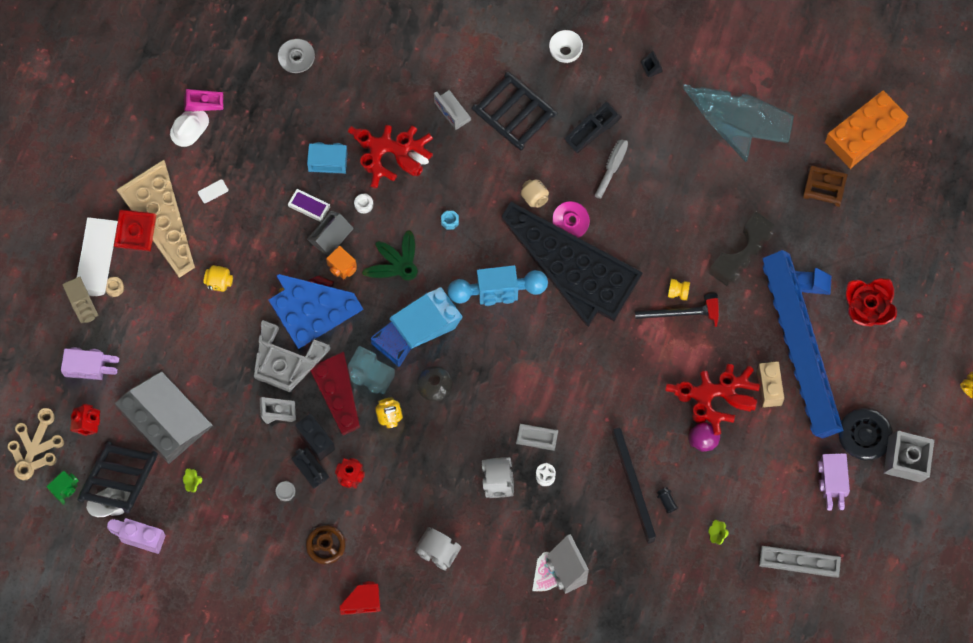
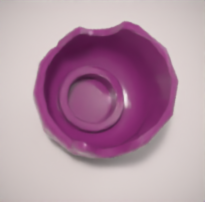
[688,422,720,452]

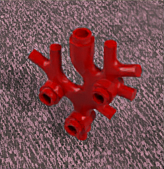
[348,125,433,188]
[665,364,760,435]

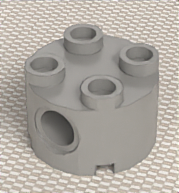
[482,457,514,498]
[415,527,461,571]

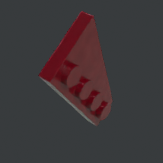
[310,352,360,436]

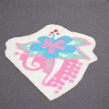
[532,552,557,591]

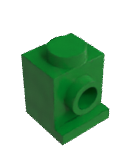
[46,471,79,505]

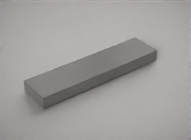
[759,546,841,578]

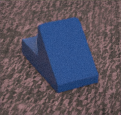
[795,268,832,295]

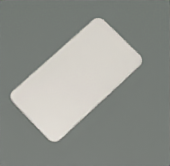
[198,180,228,203]

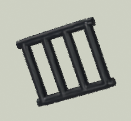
[471,72,558,151]
[77,441,158,513]

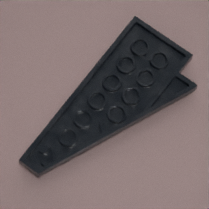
[502,202,643,327]

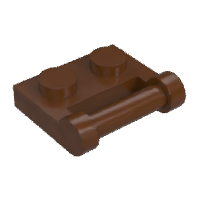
[803,166,848,207]

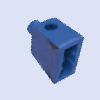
[371,322,411,367]

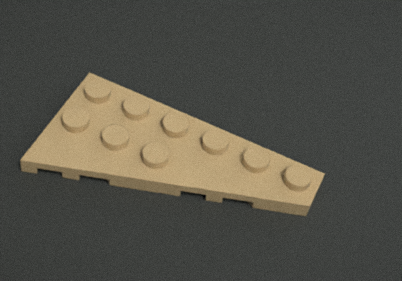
[117,160,195,278]

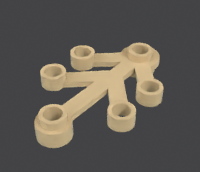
[8,408,64,480]

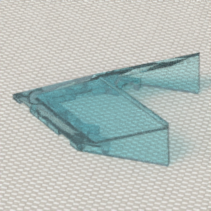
[683,84,794,162]

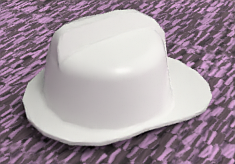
[170,111,209,147]
[86,488,130,517]

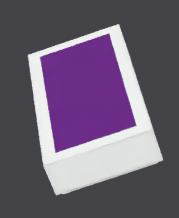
[288,189,330,222]

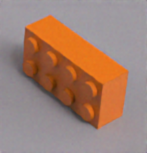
[825,90,909,169]

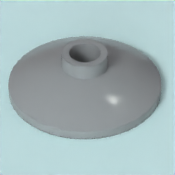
[278,39,315,73]

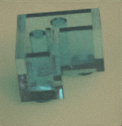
[348,346,395,394]

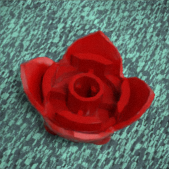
[846,278,897,326]

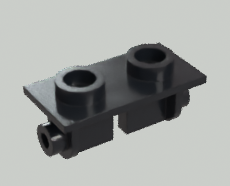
[291,447,330,489]

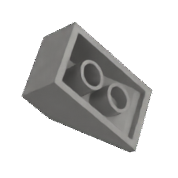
[546,534,589,594]

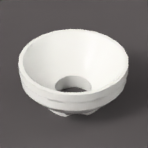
[549,30,583,63]

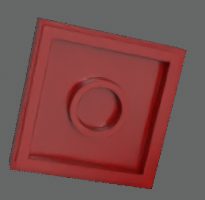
[114,210,157,251]

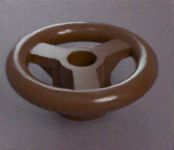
[306,526,345,564]

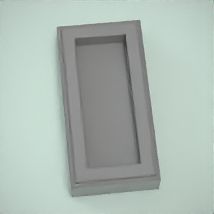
[516,424,558,451]

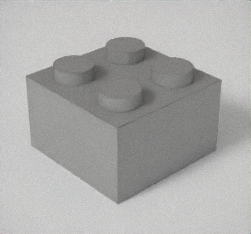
[884,431,934,482]

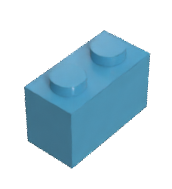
[307,142,348,174]

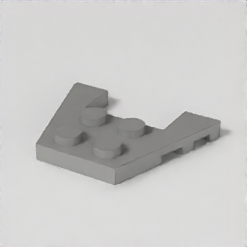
[254,320,330,392]

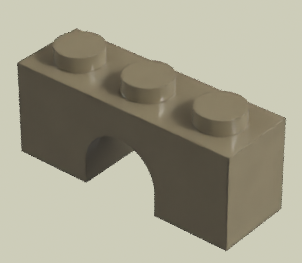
[62,277,98,323]

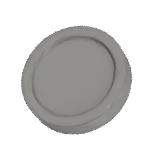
[276,481,295,501]

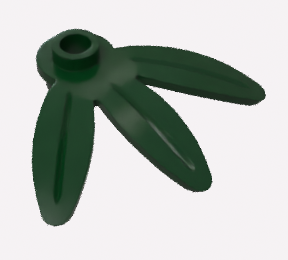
[362,231,418,281]

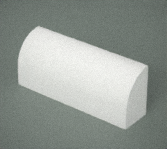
[77,218,118,296]

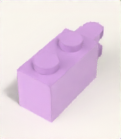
[61,347,119,380]
[817,454,850,510]
[107,518,166,554]

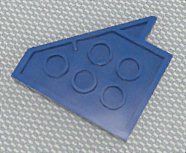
[268,274,364,349]

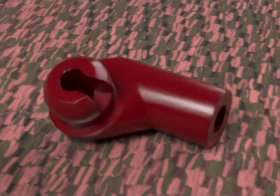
[308,276,334,287]

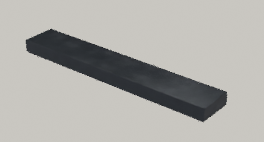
[612,427,656,544]

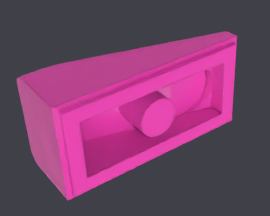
[184,89,223,111]

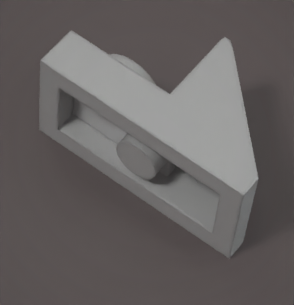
[260,397,296,424]

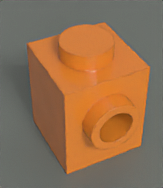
[326,246,357,280]

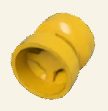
[668,279,690,301]

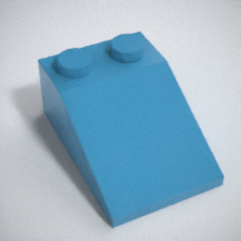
[390,287,463,349]

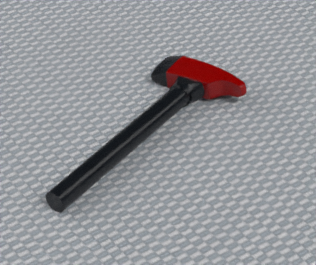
[635,293,719,327]

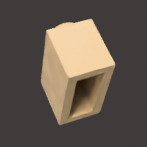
[757,362,784,407]

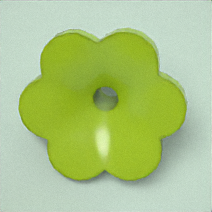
[183,468,202,492]
[709,520,729,545]

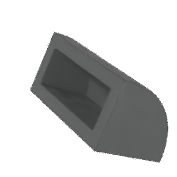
[307,211,354,256]

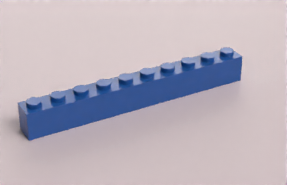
[762,250,844,439]

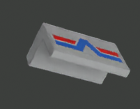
[434,90,471,130]

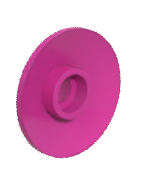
[553,201,590,238]

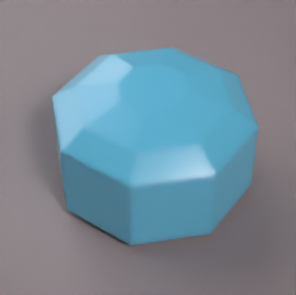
[441,211,459,230]

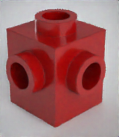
[70,404,100,436]
[335,458,365,489]

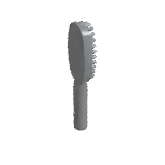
[595,140,628,199]

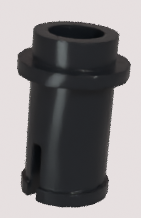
[657,487,678,514]

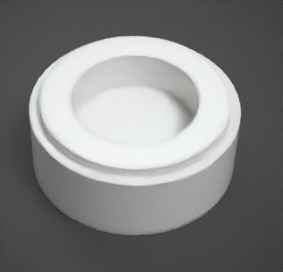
[354,194,373,214]

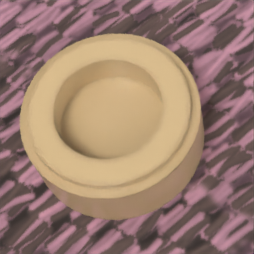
[106,277,124,297]

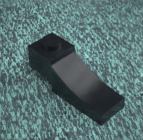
[564,101,622,153]

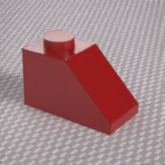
[339,581,381,615]

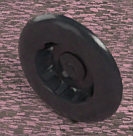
[839,408,893,460]

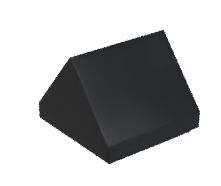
[641,51,663,77]

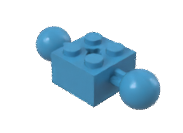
[447,265,548,306]

